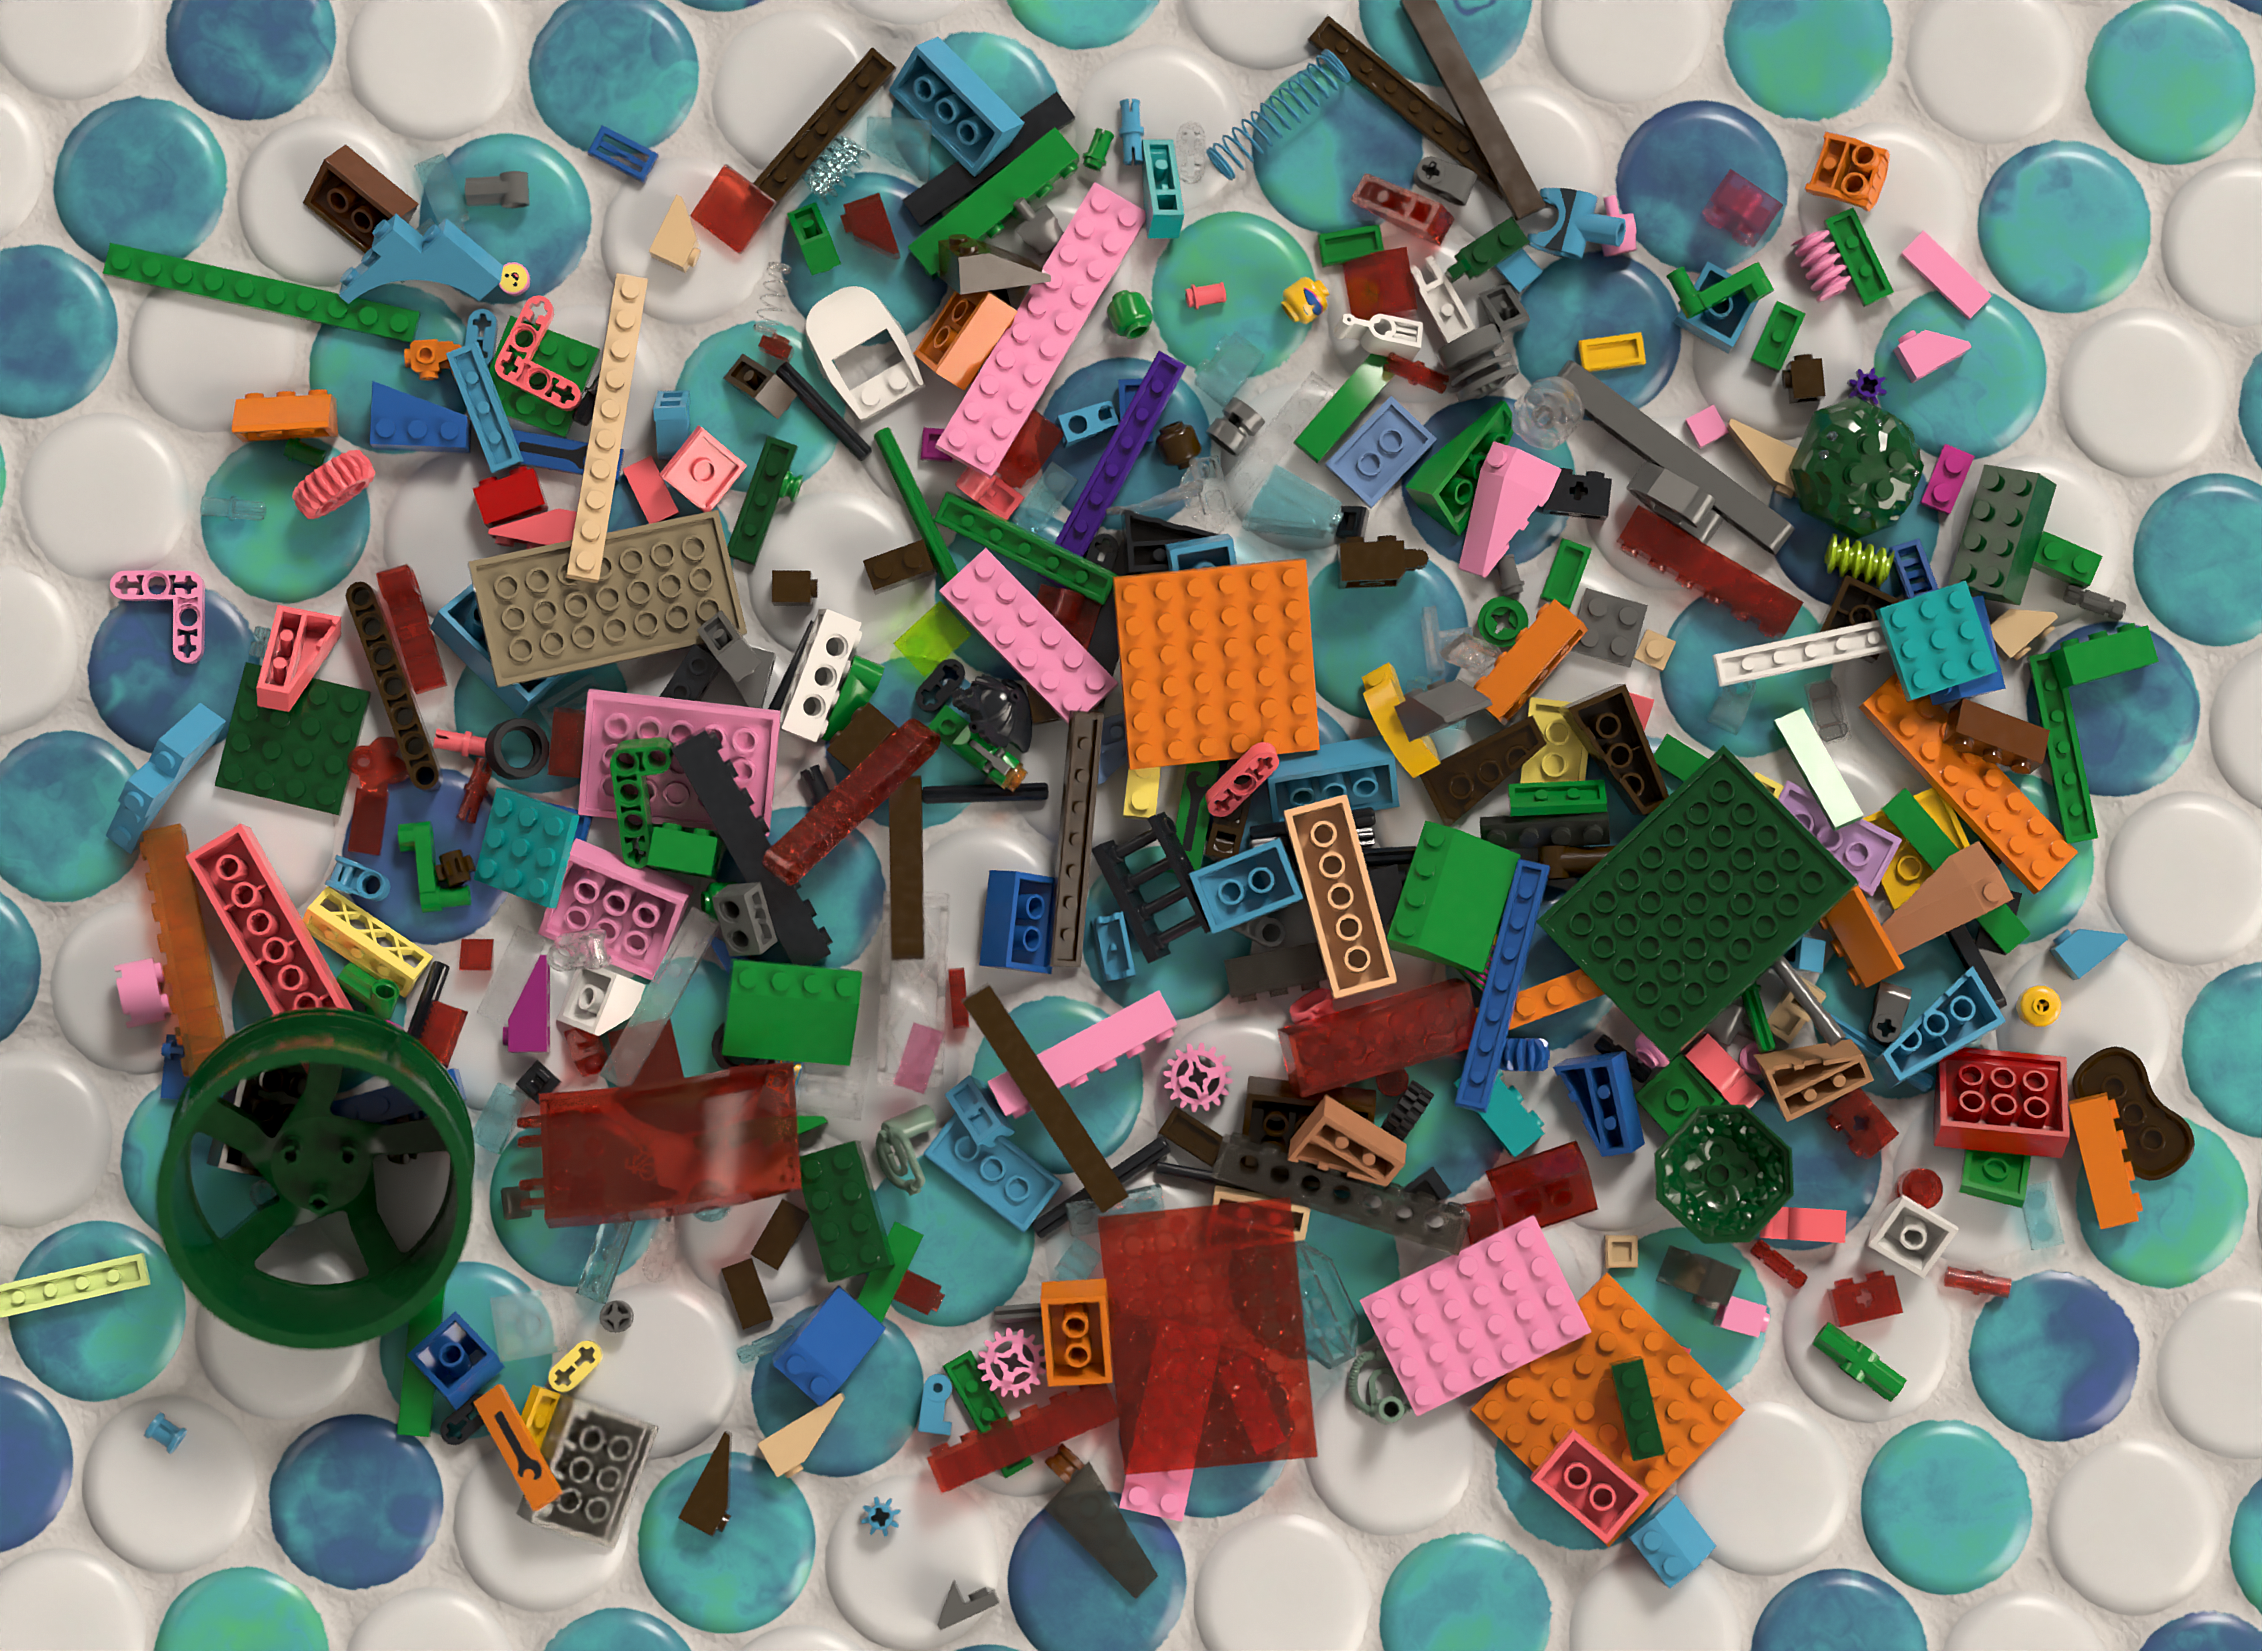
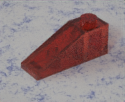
[1350,172,1455,246]

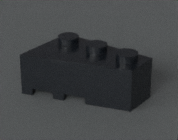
[1121,509,1219,576]

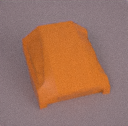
[1805,132,1890,212]

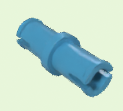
[1119,98,1144,166]

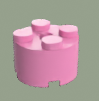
[114,957,172,1028]

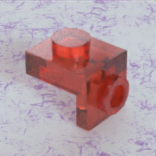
[564,1027,612,1077]

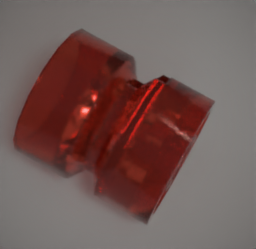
[1895,1168,1943,1209]

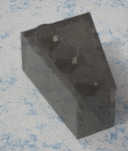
[1656,1245,1741,1310]

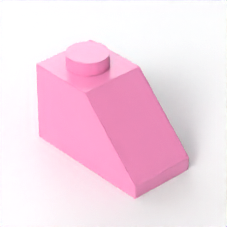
[1893,330,1972,383]

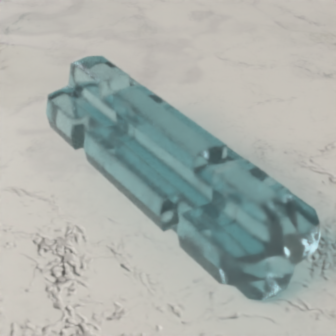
[736,1325,796,1364]

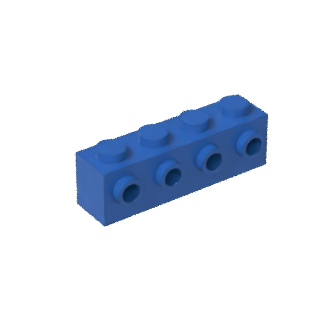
[330,1068,467,1125]

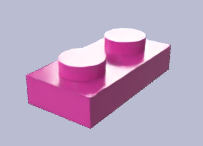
[1919,444,1974,516]

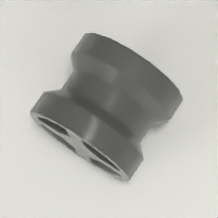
[599,1300,634,1333]

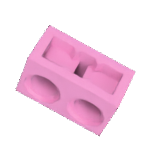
[1713,1294,1770,1338]

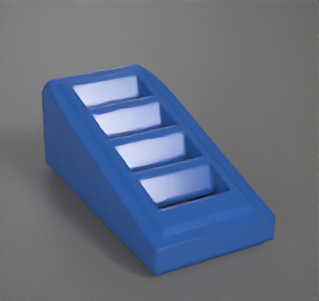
[1889,538,1939,600]

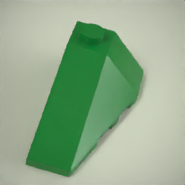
[1406,400,1518,536]

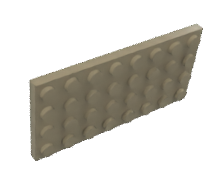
[467,510,747,688]

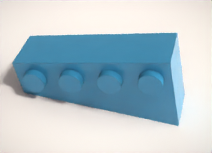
[1873,966,2006,1089]

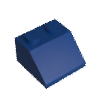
[407,1311,505,1411]

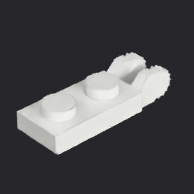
[1408,255,1476,344]

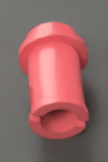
[1185,282,1226,310]

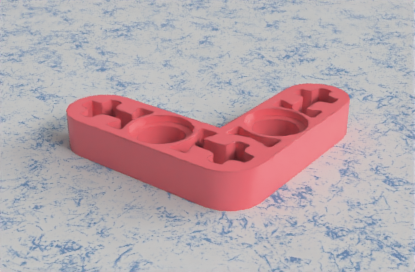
[495,295,582,411]

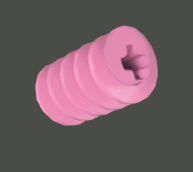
[1791,230,1852,302]

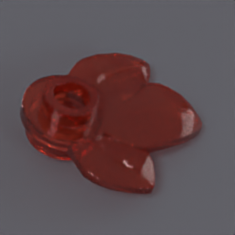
[348,736,409,799]

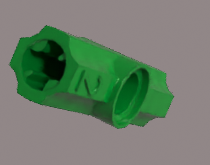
[1811,1322,1907,1402]

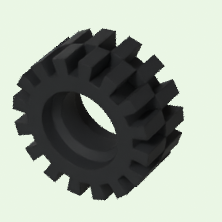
[1380,1080,1434,1141]

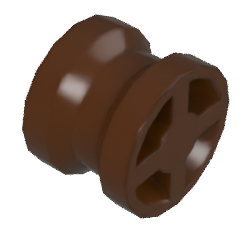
[1044,1443,1085,1484]

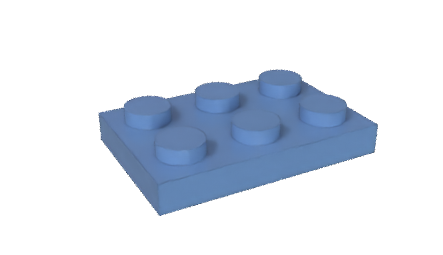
[1325,396,1437,509]

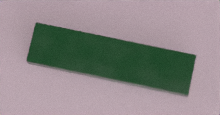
[727,436,798,566]

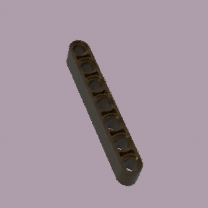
[345,581,443,792]
[889,775,925,961]

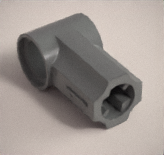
[465,171,529,208]

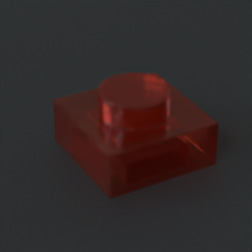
[758,333,794,363]

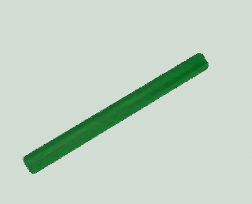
[874,427,959,586]

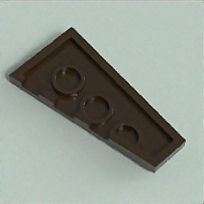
[1419,715,1547,827]

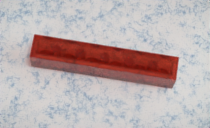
[1616,505,1804,639]
[926,1383,1120,1495]

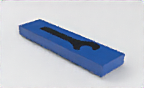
[512,430,624,482]

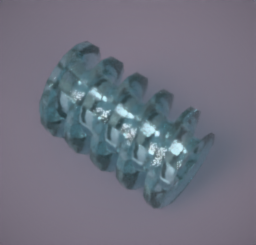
[802,135,871,206]

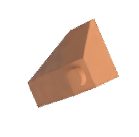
[1881,841,2014,955]

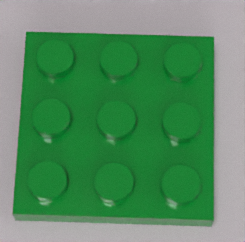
[489,315,600,439]

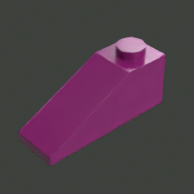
[502,955,550,1053]

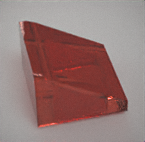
[459,939,494,971]

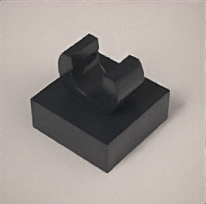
[516,1060,562,1106]

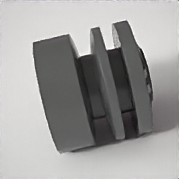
[1436,324,1519,402]

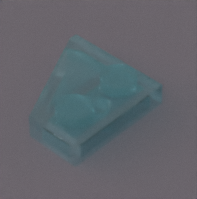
[866,116,932,182]

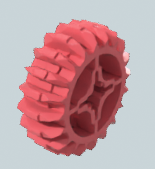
[292,450,376,519]

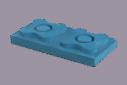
[923,1112,1063,1234]

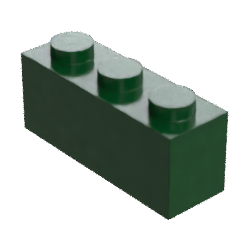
[1609,1356,1665,1461]

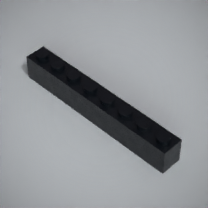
[671,727,833,965]

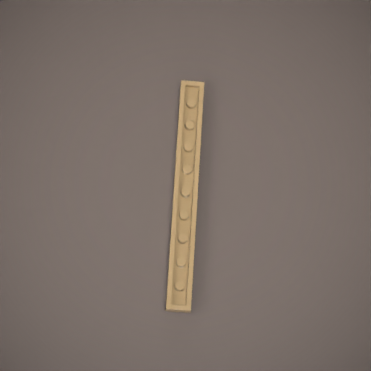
[566,273,648,583]

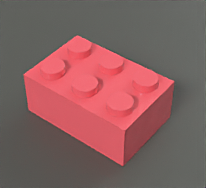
[1530,1427,1649,1544]

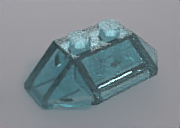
[1271,1240,1359,1370]

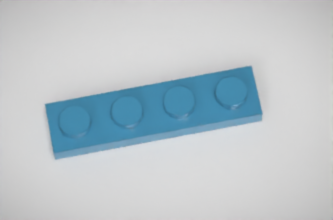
[446,342,524,473]

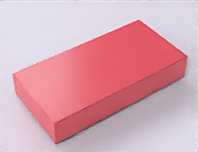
[623,456,680,524]

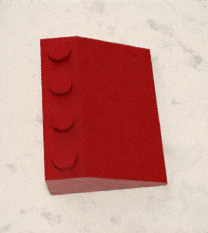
[1933,1047,2070,1158]

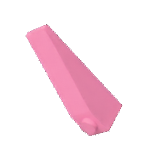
[1459,442,1561,578]

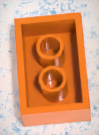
[1040,1278,1113,1387]

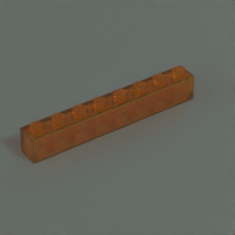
[139,823,226,1078]

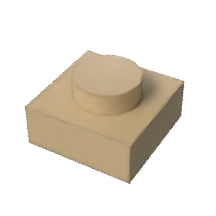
[1633,629,1676,672]

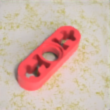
[1205,742,1279,817]

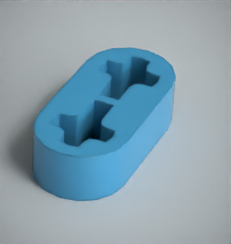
[465,309,498,368]

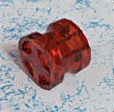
[1376,1064,1409,1096]

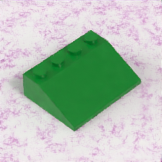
[1387,820,1521,975]
[721,958,863,1066]

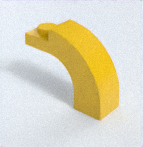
[1362,662,1441,778]

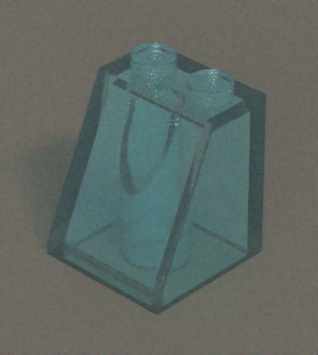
[1242,464,1344,539]

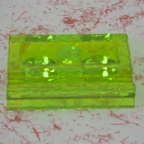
[893,600,972,678]

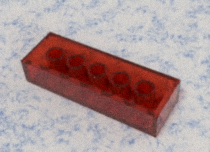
[1277,977,1477,1098]

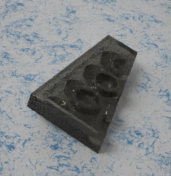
[1044,1461,1158,1599]

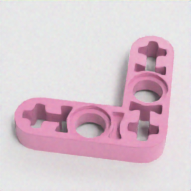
[110,571,205,664]

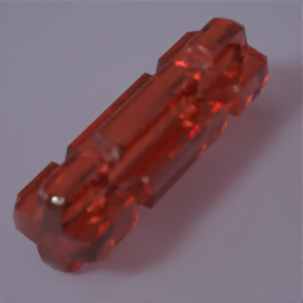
[1750,1240,1808,1289]

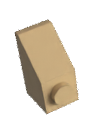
[649,194,701,273]

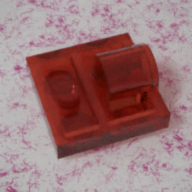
[1037,584,1102,651]

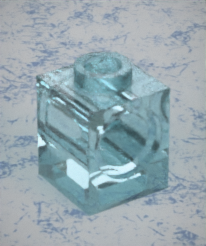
[1054,1237,1103,1281]

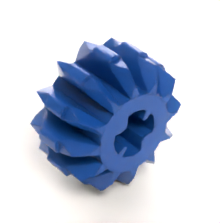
[1499,1037,1550,1071]

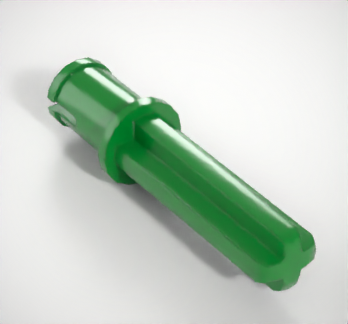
[1739,981,1775,1054]

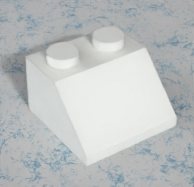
[1868,1195,1959,1278]

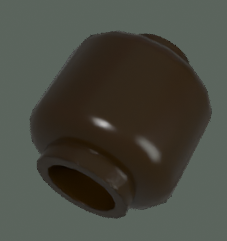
[1155,420,1202,470]

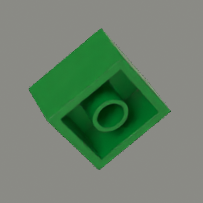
[647,822,723,880]

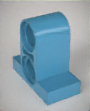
[653,390,691,460]

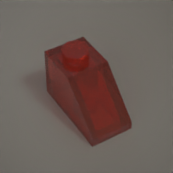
[840,193,901,260]

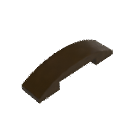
[1205,758,1261,859]

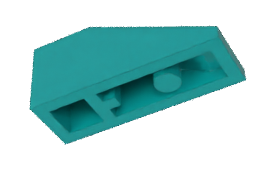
[1142,139,1185,238]

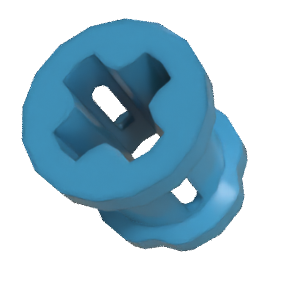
[144,1412,187,1454]

